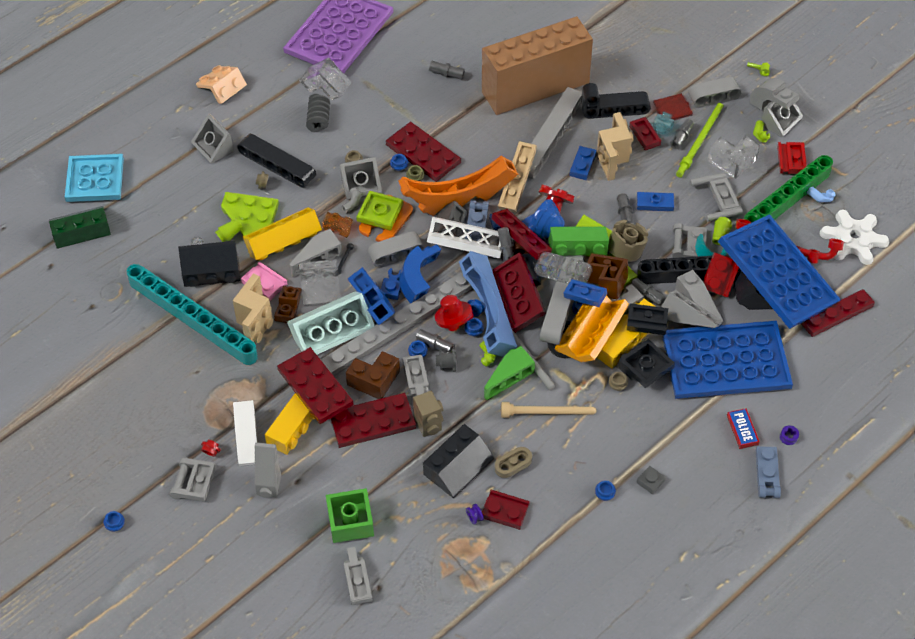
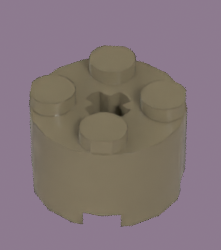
[608,220,648,262]

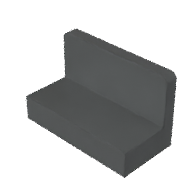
[433,201,467,237]

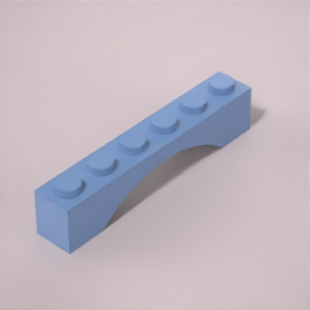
[459,251,517,357]

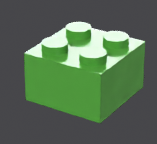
[326,488,374,543]

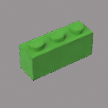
[549,227,609,256]

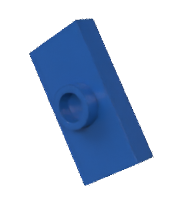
[637,192,674,211]

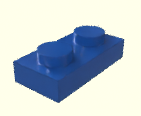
[569,146,597,180]
[563,279,607,307]

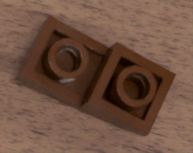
[274,286,302,323]

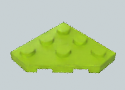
[221,192,279,236]

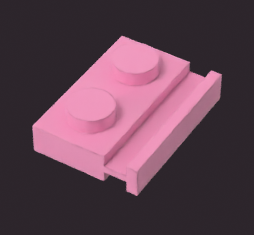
[241,262,288,301]

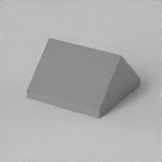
[761,101,803,137]
[191,114,234,163]
[340,157,382,200]

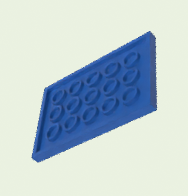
[718,214,841,329]
[662,321,793,399]

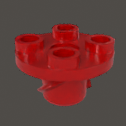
[539,185,575,213]
[435,295,474,331]

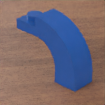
[399,244,441,304]
[348,267,395,325]

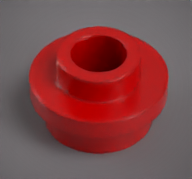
[201,440,221,457]

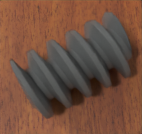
[306,94,330,132]

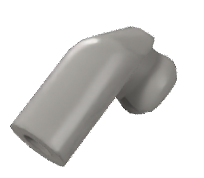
[341,187,362,213]

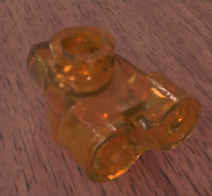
[322,212,353,238]

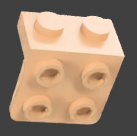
[196,65,247,104]

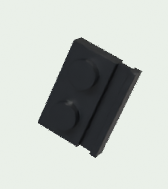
[627,303,669,335]

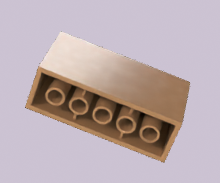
[482,16,593,115]

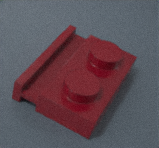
[482,489,530,530]

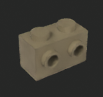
[413,390,444,437]

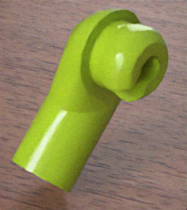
[753,120,770,143]
[479,341,496,367]

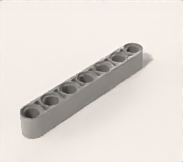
[528,87,582,179]
[540,255,585,345]

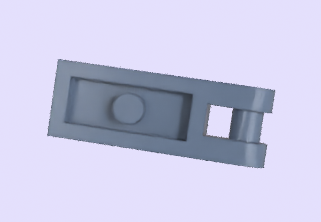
[465,200,489,243]
[755,446,781,498]

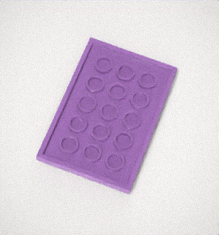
[283,0,393,76]

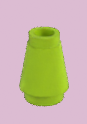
[712,217,732,245]
[215,218,243,242]

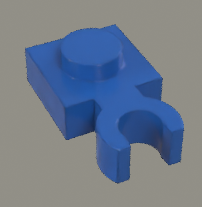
[381,268,401,300]

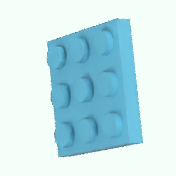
[65,154,124,202]

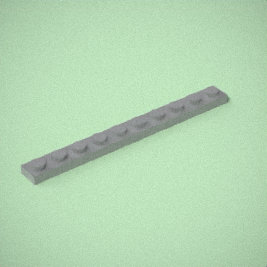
[321,272,473,376]

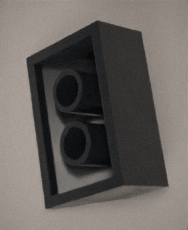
[178,241,241,287]
[734,268,773,310]
[423,424,494,499]

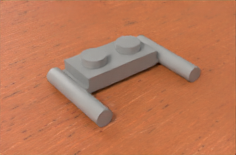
[690,172,743,222]

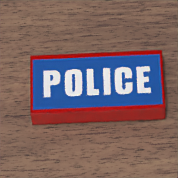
[727,408,760,449]

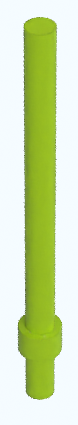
[676,103,724,178]

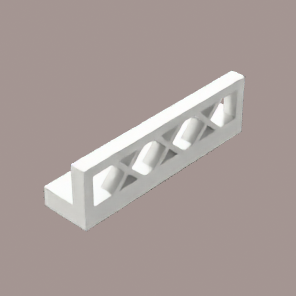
[427,217,502,258]

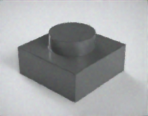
[637,466,666,494]

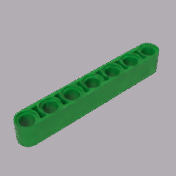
[744,155,833,223]

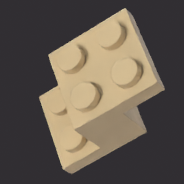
[597,112,634,181]
[233,273,273,345]

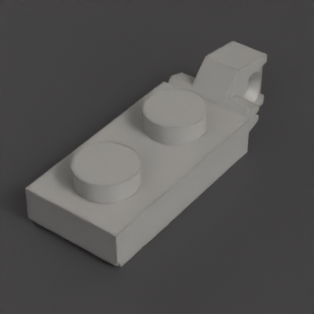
[403,355,429,396]
[344,547,373,605]

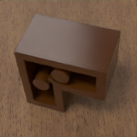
[586,253,628,300]
[346,351,400,399]

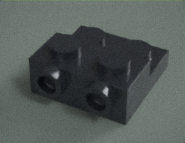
[619,339,675,388]

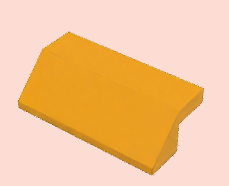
[555,295,629,362]

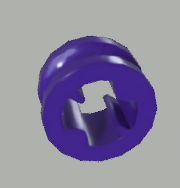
[780,425,799,445]
[466,503,484,524]

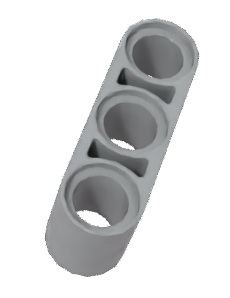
[688,77,741,107]
[367,231,424,267]

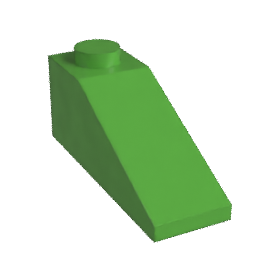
[484,346,535,400]

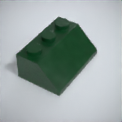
[49,206,111,249]

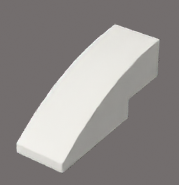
[233,400,258,466]

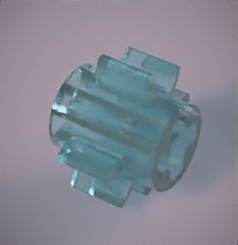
[653,112,675,134]

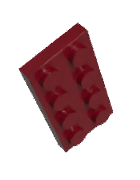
[386,121,461,182]
[492,252,546,333]
[277,347,354,424]
[330,393,416,448]

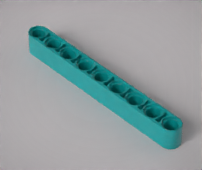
[126,264,258,365]

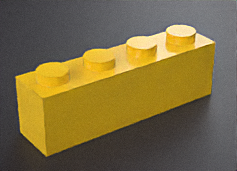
[243,207,322,260]
[596,299,656,369]
[265,393,315,455]

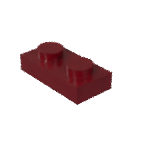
[629,117,661,151]

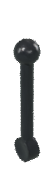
[334,243,354,275]

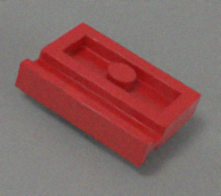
[777,142,807,174]
[703,252,739,298]

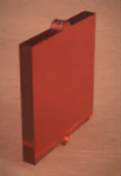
[653,93,693,123]

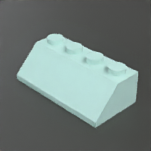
[287,291,375,355]

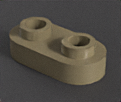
[495,447,532,478]

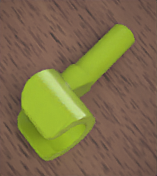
[747,62,770,76]

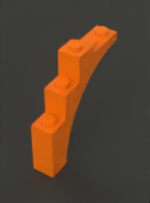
[398,155,518,216]

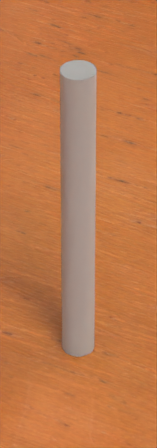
[512,331,555,390]

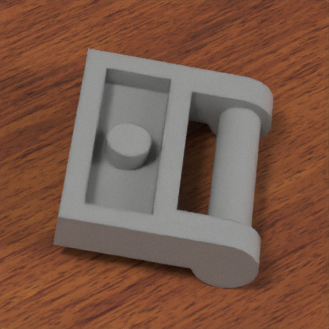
[672,223,706,258]
[169,458,216,502]

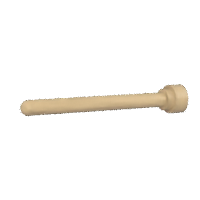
[501,402,596,418]

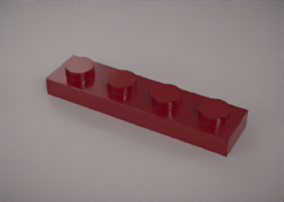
[491,209,552,260]
[801,289,875,337]

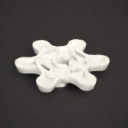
[819,210,889,265]

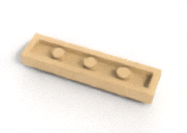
[498,141,537,213]

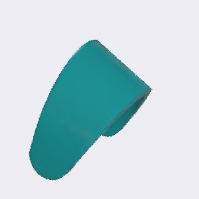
[695,234,727,256]

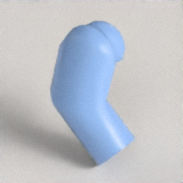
[807,186,836,203]

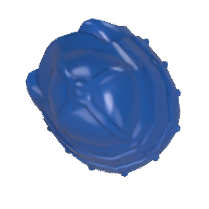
[522,199,565,241]

